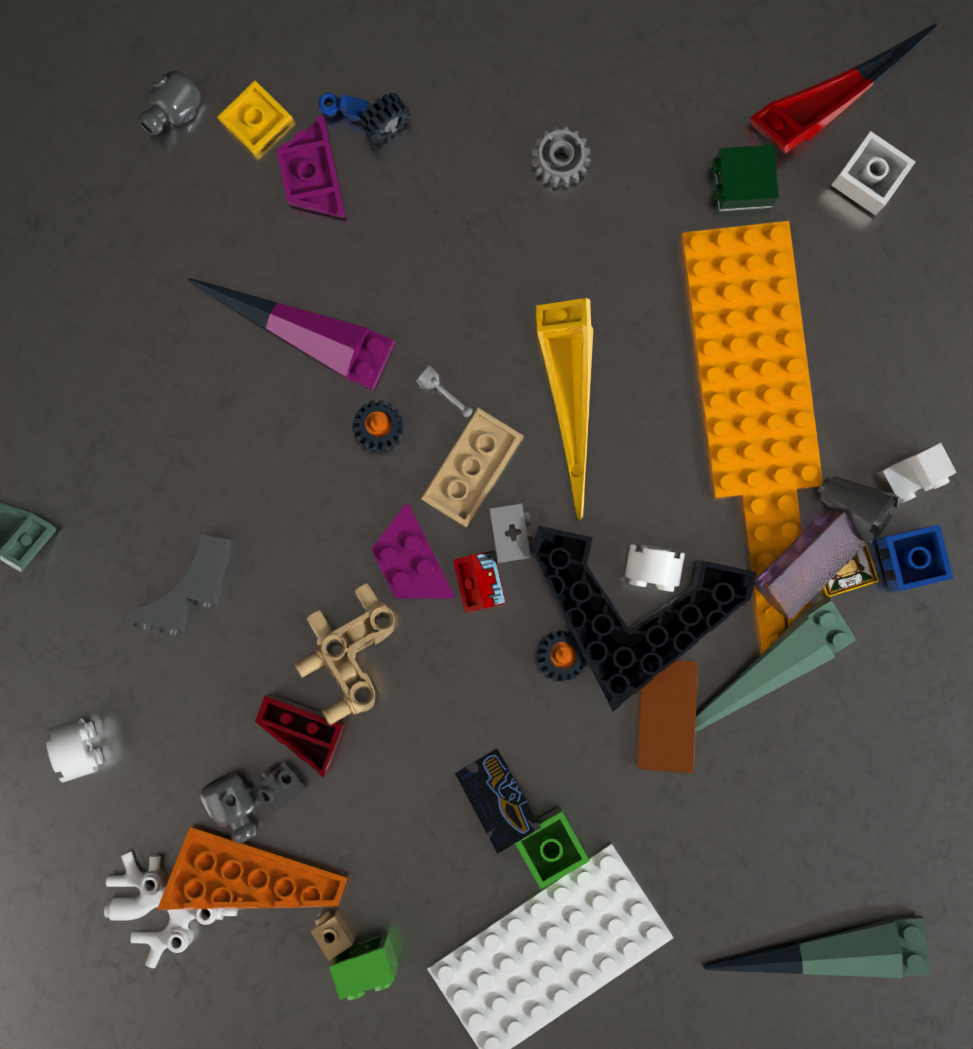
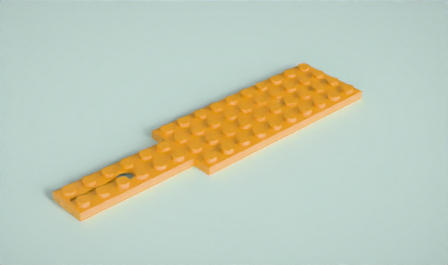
[681,221,823,655]

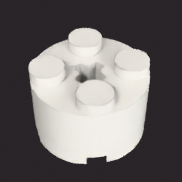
[625,543,685,592]
[46,718,104,782]

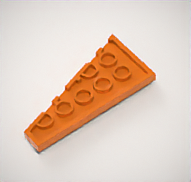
[157,827,347,910]

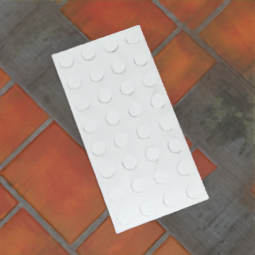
[427,842,673,1049]

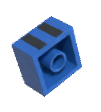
[876,524,954,592]

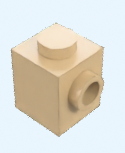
[311,910,355,961]

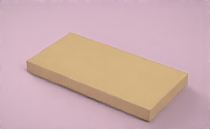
[421,408,524,528]

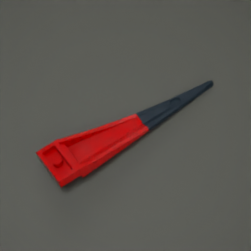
[750,24,937,154]

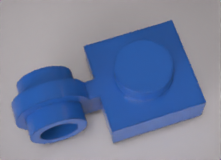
[318,93,370,122]

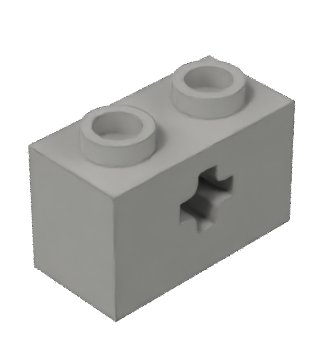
[489,503,534,564]

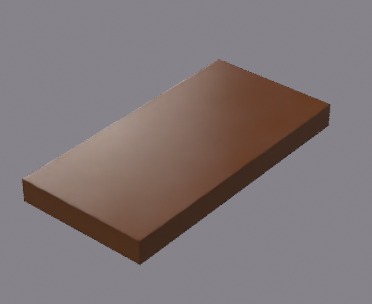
[638,660,698,773]

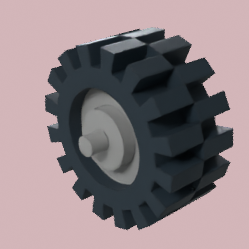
[359,92,411,143]

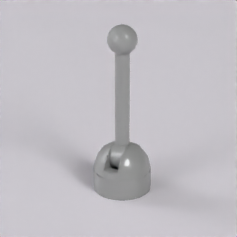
[416,365,473,417]

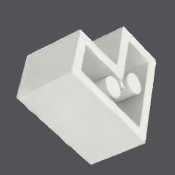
[875,443,957,504]

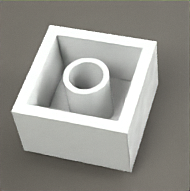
[832,131,915,215]

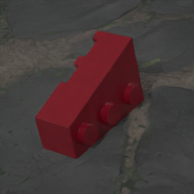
[255,693,347,778]

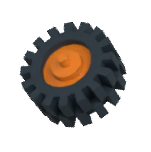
[352,400,403,453]
[535,631,587,682]

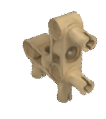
[294,584,395,725]

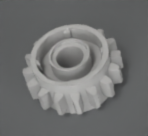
[532,127,590,187]

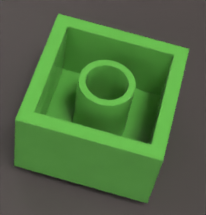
[516,807,590,889]
[329,933,398,1000]

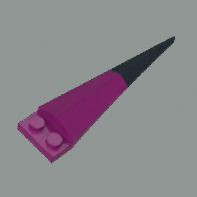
[188,278,396,391]

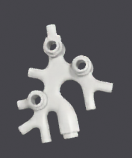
[104,851,238,968]

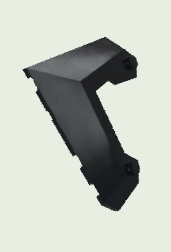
[532,526,757,712]

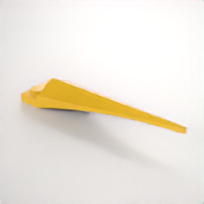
[536,298,593,520]

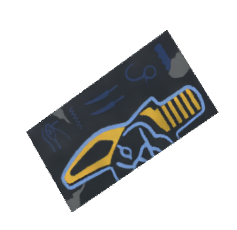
[455,749,541,854]

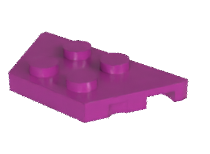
[276,115,346,218]
[371,503,455,599]

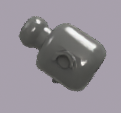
[138,71,201,136]
[200,772,257,844]

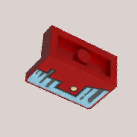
[453,551,506,613]

